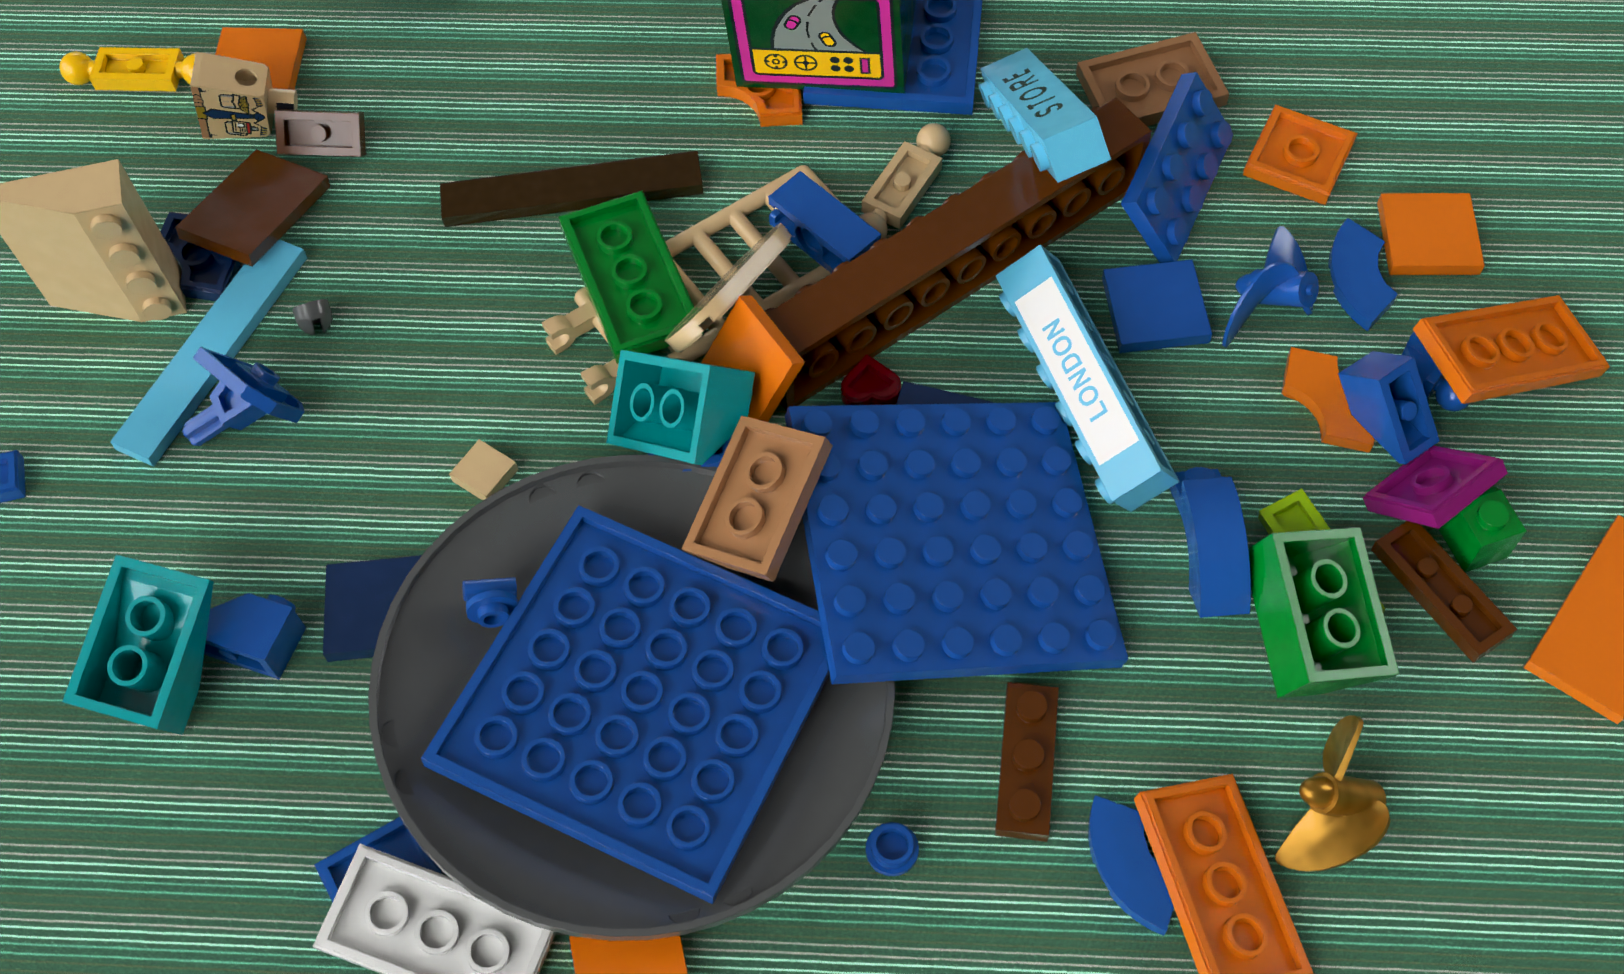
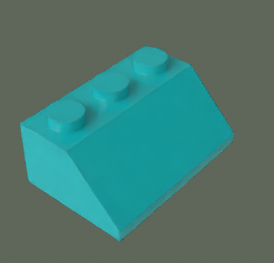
[606,350,755,465]

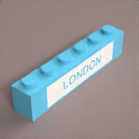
[996,245,1180,512]

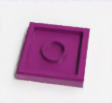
[1362,446,1508,529]

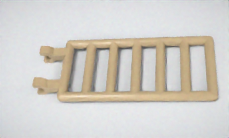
[542,165,842,405]

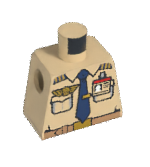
[190,52,298,139]

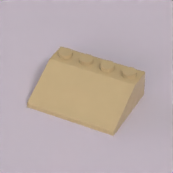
[0,159,187,322]

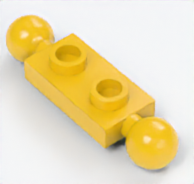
[59,47,196,91]

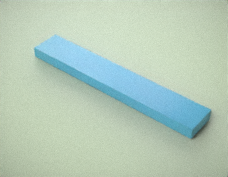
[110,239,307,467]

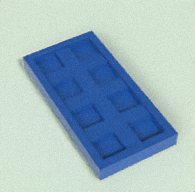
[1121,72,1233,263]

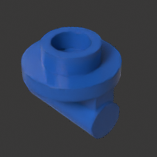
[462,577,518,628]

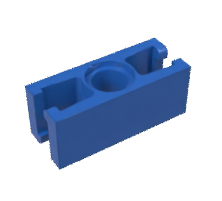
[768,171,881,273]

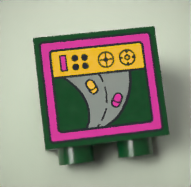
[721,0,916,94]

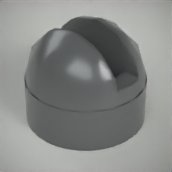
[292,299,333,335]

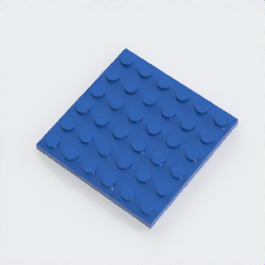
[785,402,1128,684]
[421,505,830,904]

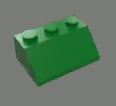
[1248,527,1399,698]

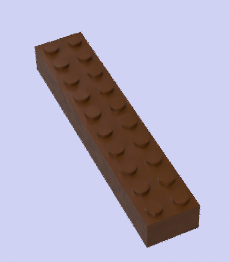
[765,98,1152,411]

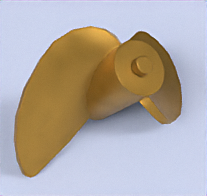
[1275,715,1391,872]

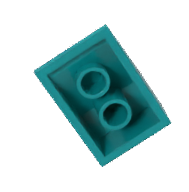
[62,554,214,735]

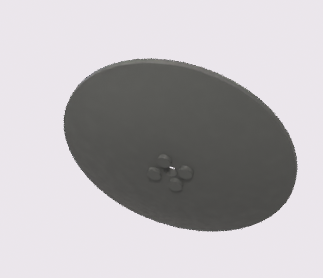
[368,455,895,941]

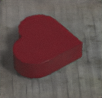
[841,354,901,405]

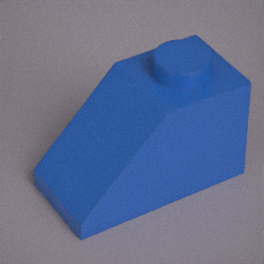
[1338,351,1440,465]
[204,593,306,680]

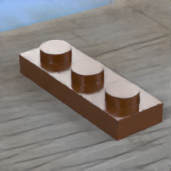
[1371,521,1517,663]
[995,682,1059,842]

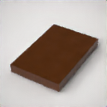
[176,149,330,267]

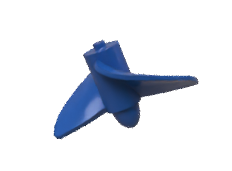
[1222,226,1319,348]

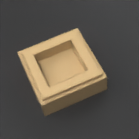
[449,439,518,500]

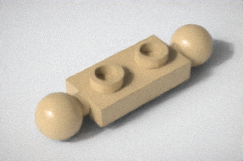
[859,123,951,239]

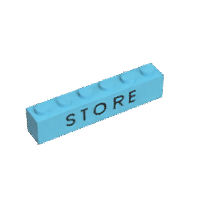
[978,48,1111,183]

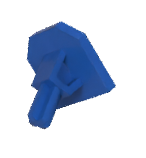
[182,347,305,446]

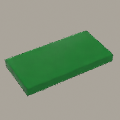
[558,190,704,364]

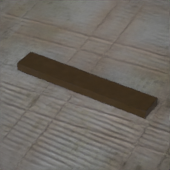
[440,151,704,227]

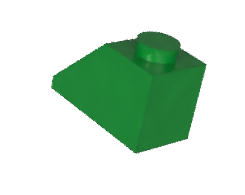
[1438,486,1527,573]

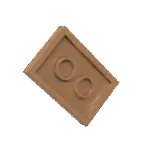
[1076,32,1229,126]
[682,415,833,582]

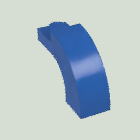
[1169,467,1251,618]

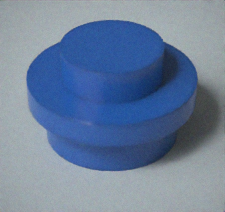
[866,822,919,876]

